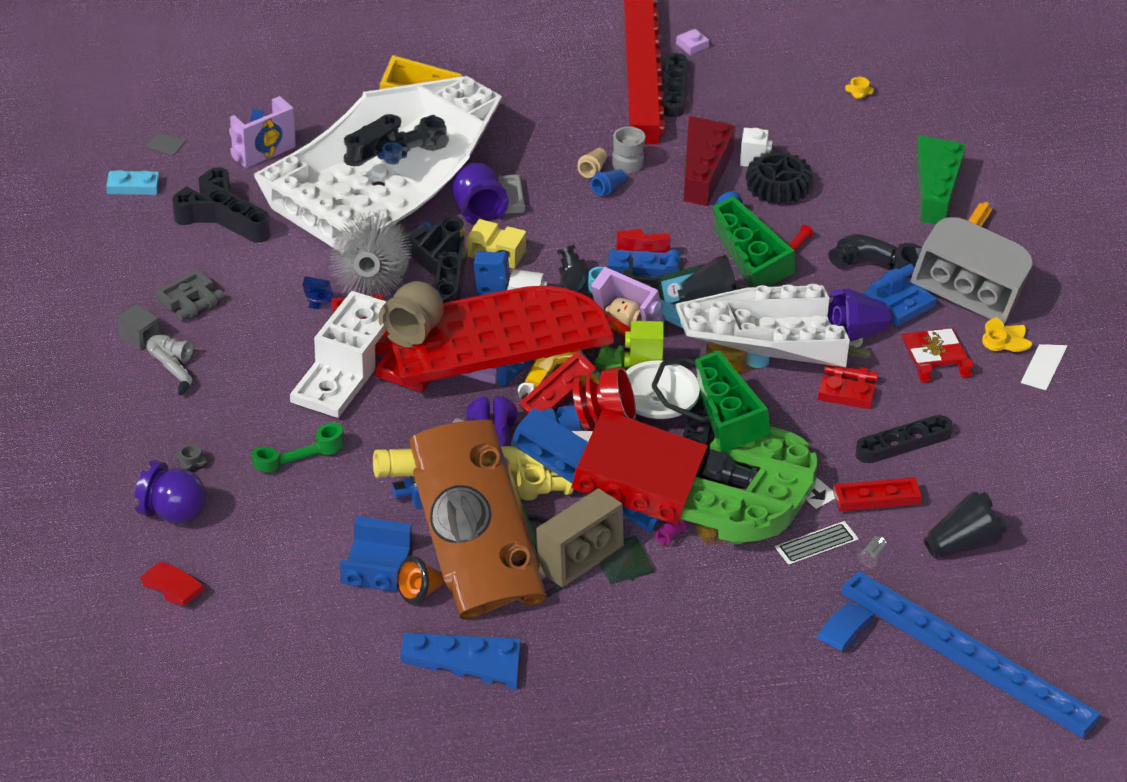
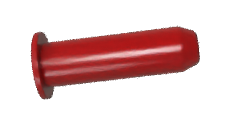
[788,225,814,252]

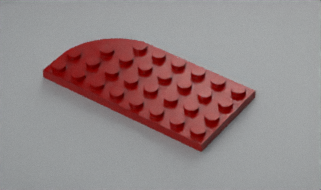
[387,286,614,386]

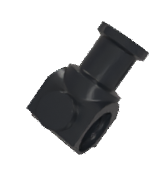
[396,114,449,152]
[698,449,757,490]

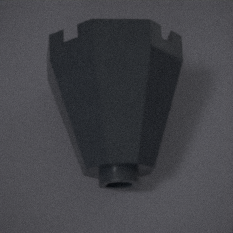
[677,255,737,302]

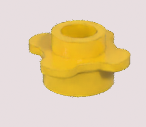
[845,77,874,99]

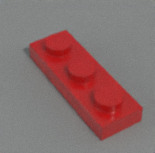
[519,351,597,415]
[833,477,922,512]

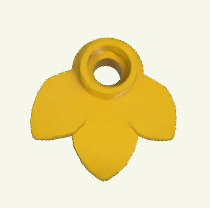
[982,317,1032,352]

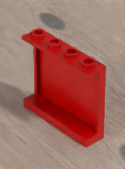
[571,409,708,526]

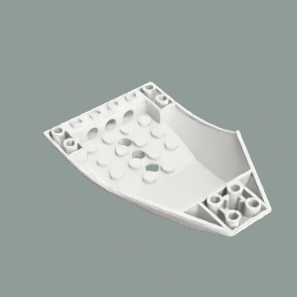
[255,76,502,252]

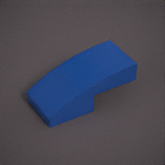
[817,602,874,651]

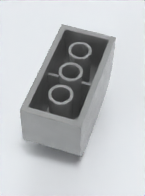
[910,217,1032,325]

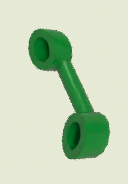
[251,422,344,473]

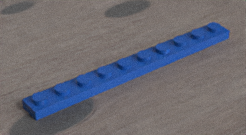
[841,571,1101,738]

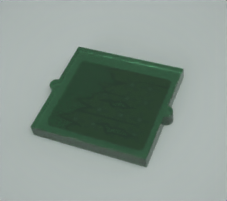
[599,536,654,585]

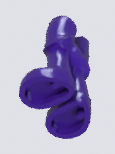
[466,396,517,447]

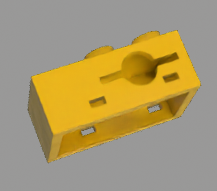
[379,55,462,89]

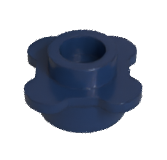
[377,142,407,165]

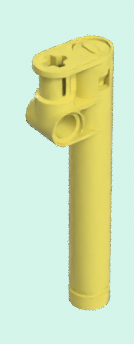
[373,446,573,500]

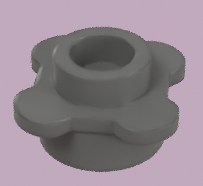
[175,444,206,470]

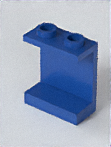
[340,516,412,592]

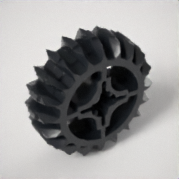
[745,151,813,205]

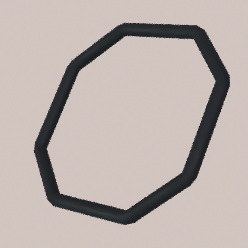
[652,357,710,422]

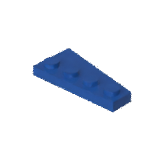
[401,633,520,690]

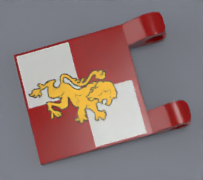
[902,328,973,383]

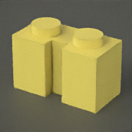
[467,219,526,269]

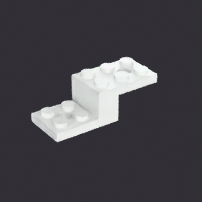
[290,291,386,418]

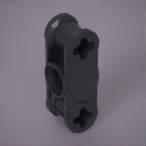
[343,114,402,167]

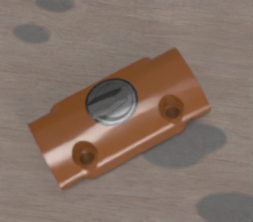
[409,420,547,619]

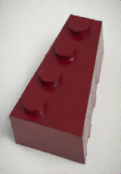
[683,116,736,206]

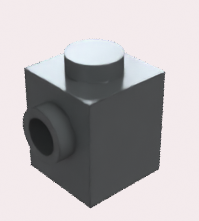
[117,304,160,351]

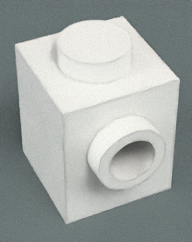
[740,128,772,167]

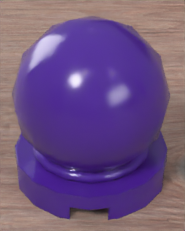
[451,163,509,225]
[134,460,206,524]

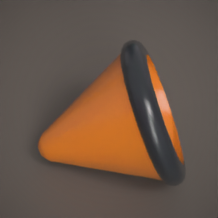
[398,555,445,605]

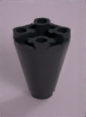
[923,492,1007,558]

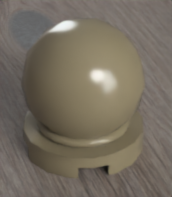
[378,281,444,348]

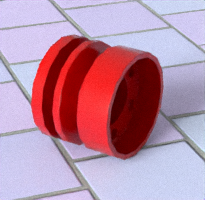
[573,366,636,431]

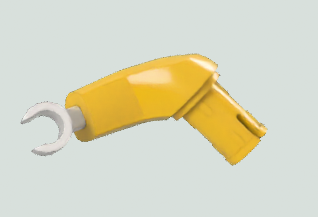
[518,350,581,398]

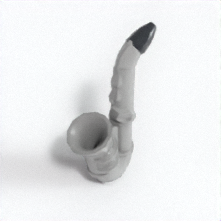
[146,334,194,396]

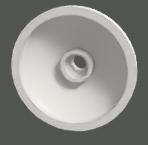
[626,360,700,419]

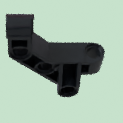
[401,216,467,303]

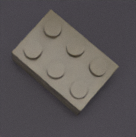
[536,488,624,588]

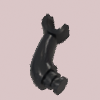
[828,234,922,277]
[557,245,589,293]

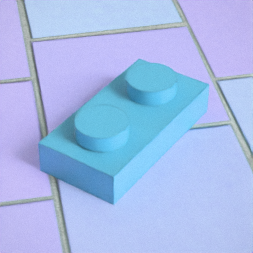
[106,170,159,195]

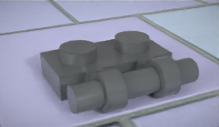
[155,269,224,321]

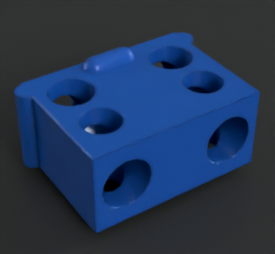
[473,251,510,296]

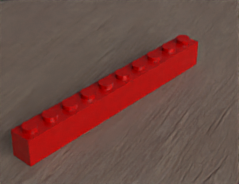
[624,0,664,145]

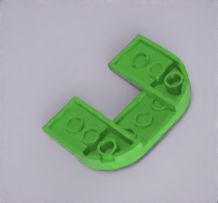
[680,426,817,544]

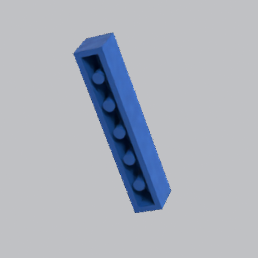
[510,407,661,534]

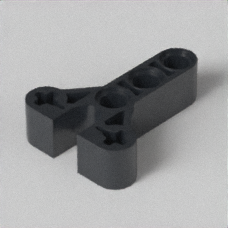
[172,167,270,243]

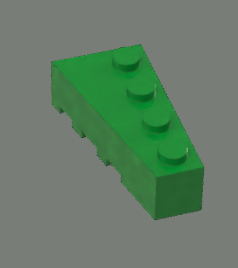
[915,135,966,225]
[713,196,795,288]
[695,351,770,453]

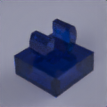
[302,276,333,310]

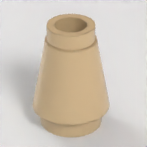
[578,148,607,178]

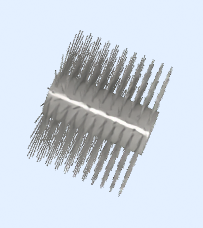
[328,210,412,298]

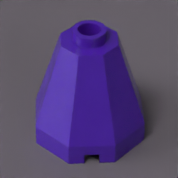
[827,289,892,342]

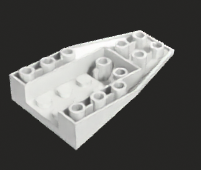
[676,284,850,367]

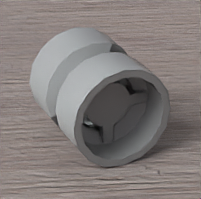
[612,126,645,173]

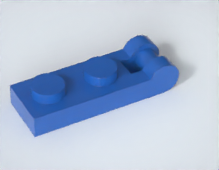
[608,250,681,278]

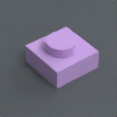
[676,29,709,55]

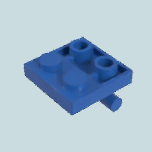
[863,264,937,326]

